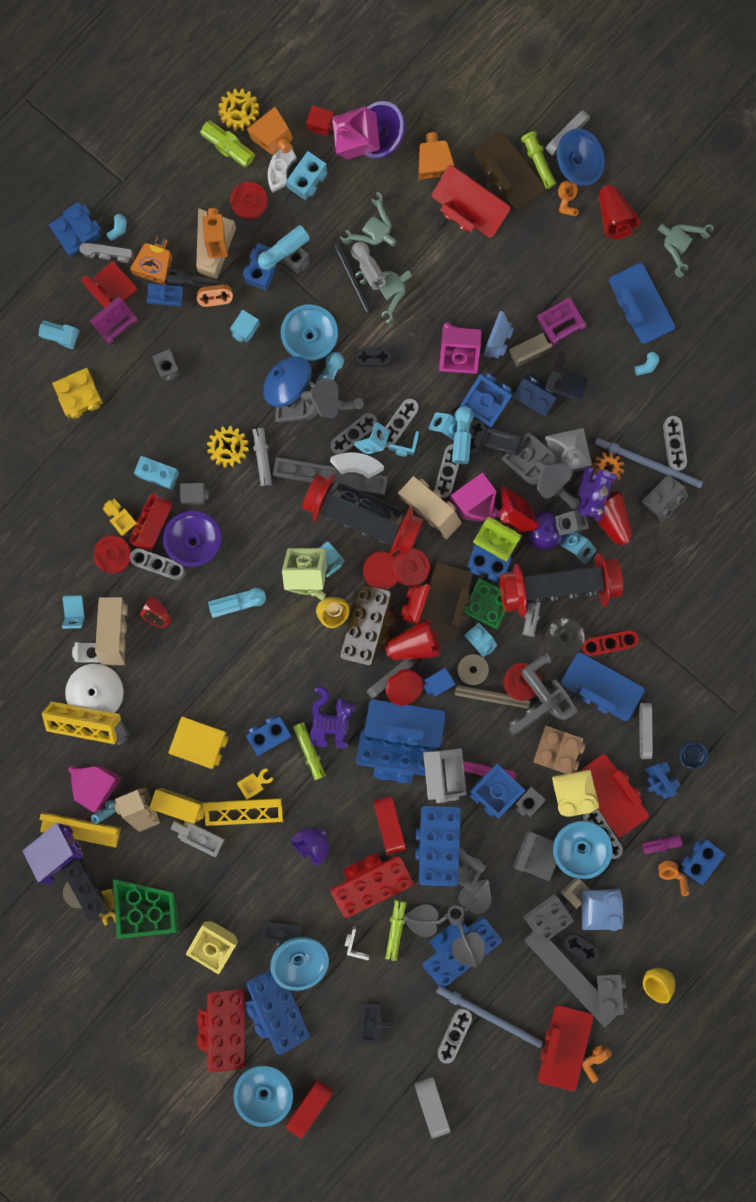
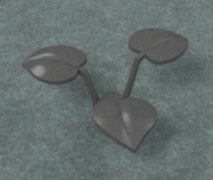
[404,880,491,968]

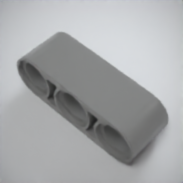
[130,549,186,580]
[414,1077,451,1139]

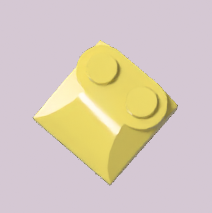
[552,770,599,817]
[186,921,238,974]

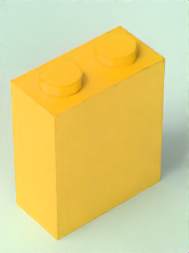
[169,717,229,769]
[149,788,205,824]

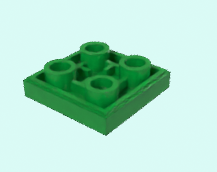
[463,578,505,629]

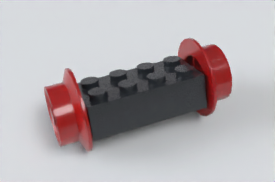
[302,473,424,556]
[500,553,623,618]

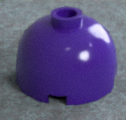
[526,512,564,550]
[291,827,330,865]

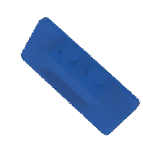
[609,263,675,344]
[561,653,644,721]
[364,699,445,748]
[356,730,436,783]
[415,806,460,886]
[423,917,502,988]
[245,969,309,1055]

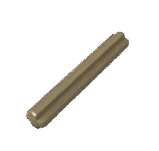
[455,685,531,709]

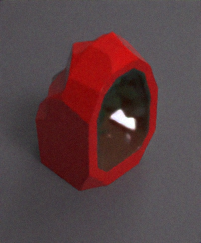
[140,596,171,628]

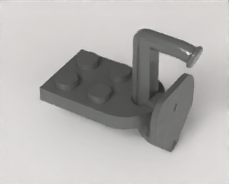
[275,378,364,423]
[501,432,580,509]
[509,652,578,738]

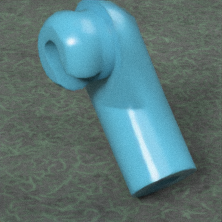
[106,214,127,242]
[635,352,659,376]
[91,800,116,824]

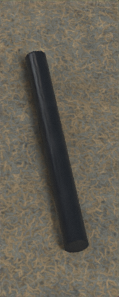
[333,243,372,313]

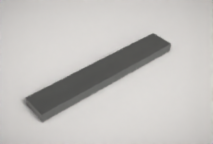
[272,457,388,496]
[524,931,617,1028]

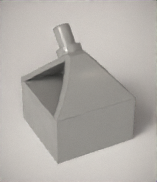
[543,428,592,472]

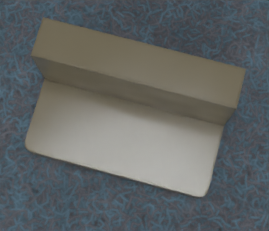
[509,333,553,367]

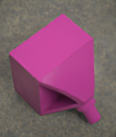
[332,106,380,159]
[439,322,481,374]
[449,472,501,521]
[68,765,122,813]

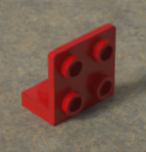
[81,262,137,308]

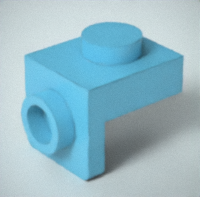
[464,623,497,657]

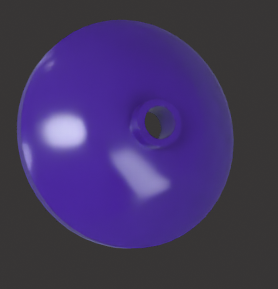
[364,101,405,159]
[163,511,221,567]

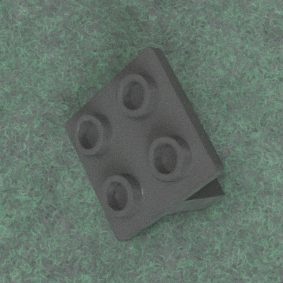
[523,894,574,943]

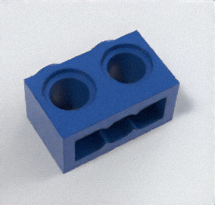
[243,243,278,291]
[467,545,511,582]
[423,668,455,697]
[246,715,292,756]
[680,839,726,886]

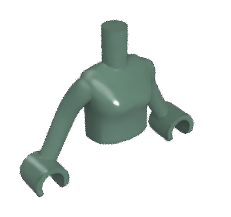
[340,192,397,247]
[657,224,714,278]
[356,270,412,324]

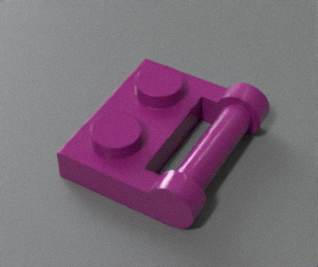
[90,296,138,345]
[536,297,586,346]

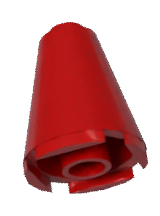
[599,185,641,240]
[594,490,633,546]
[385,619,441,660]

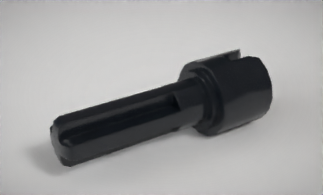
[167,267,221,288]

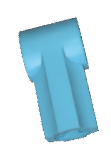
[38,320,80,349]

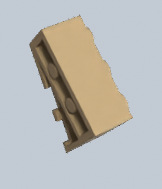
[197,209,236,279]
[398,476,462,540]
[95,597,128,665]
[114,787,160,832]

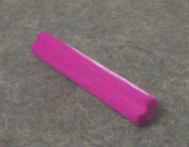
[463,761,515,779]

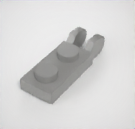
[79,243,135,263]

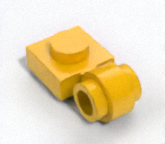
[103,499,136,536]

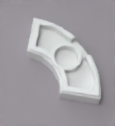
[268,149,297,193]
[330,453,384,479]

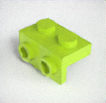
[473,517,521,562]

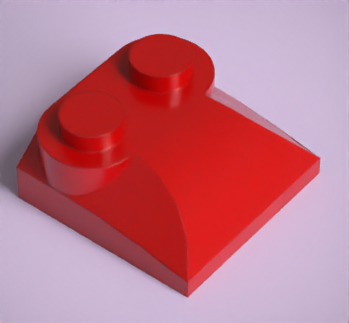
[499,485,539,533]
[401,584,430,625]

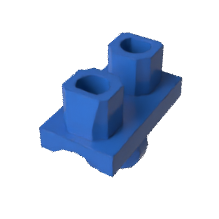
[147,284,183,307]
[645,762,681,799]

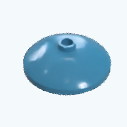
[281,305,338,361]
[553,821,612,879]
[270,937,329,991]
[233,1065,293,1127]

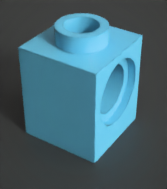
[230,310,260,343]

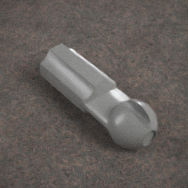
[351,242,386,290]

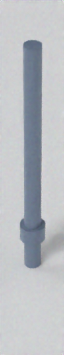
[595,438,703,488]
[436,986,543,1048]

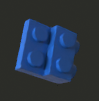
[49,202,101,257]
[460,372,513,427]
[469,763,525,819]

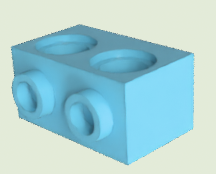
[286,151,328,200]
[134,456,179,490]

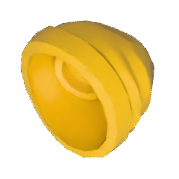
[316,597,350,628]
[643,968,675,1003]

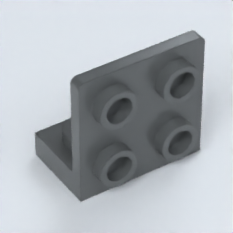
[513,830,557,881]

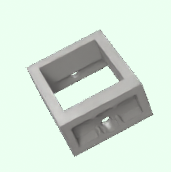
[423,748,467,803]

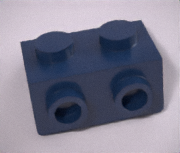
[513,374,559,416]

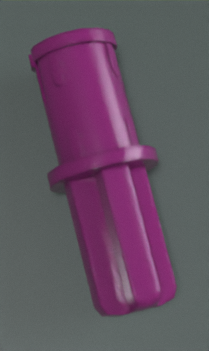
[642,835,682,854]

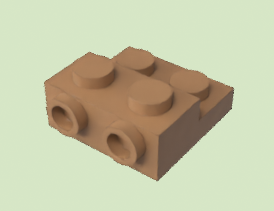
[533,726,585,774]

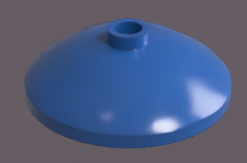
[557,129,605,186]
[263,356,311,407]

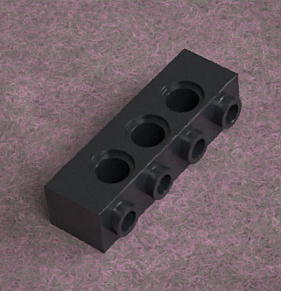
[61,857,112,922]

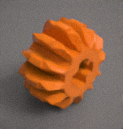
[592,452,624,484]

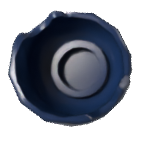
[679,740,709,770]

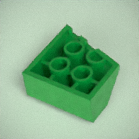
[113,879,179,939]

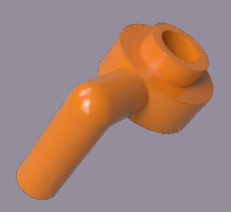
[558,181,578,216]
[658,861,689,896]
[582,1045,612,1083]

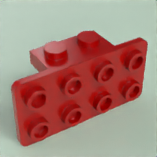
[432,165,511,238]
[578,755,649,838]
[330,853,414,918]
[197,989,244,1073]
[538,1005,593,1091]

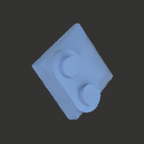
[484,311,514,358]
[581,889,624,931]

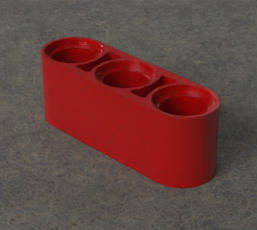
[130,494,171,551]
[581,631,638,656]
[373,795,406,855]
[285,1079,333,1139]

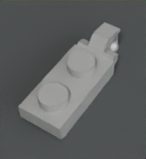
[170,821,225,857]

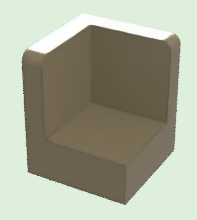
[561,878,590,909]

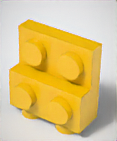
[52,368,103,419]

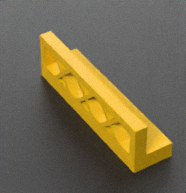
[42,702,121,744]
[203,798,283,826]
[39,812,121,847]

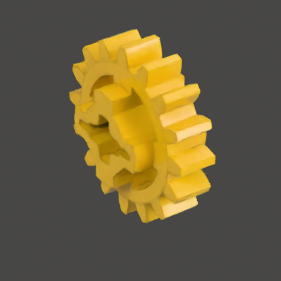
[218,89,259,131]
[207,426,249,468]

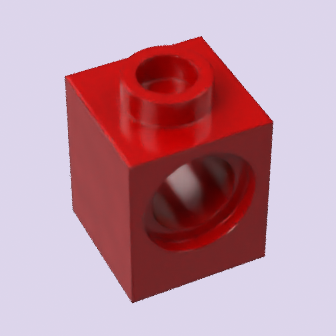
[306,105,334,137]

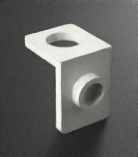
[72,642,100,662]
[345,926,369,960]

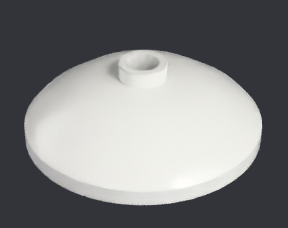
[65,664,124,713]

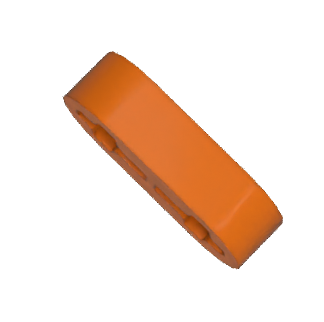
[197,285,233,307]

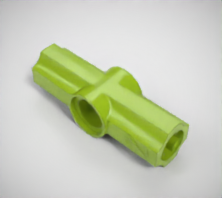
[200,120,255,168]

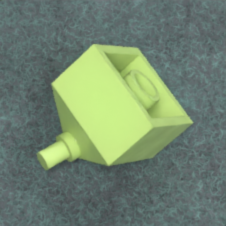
[282,548,328,600]

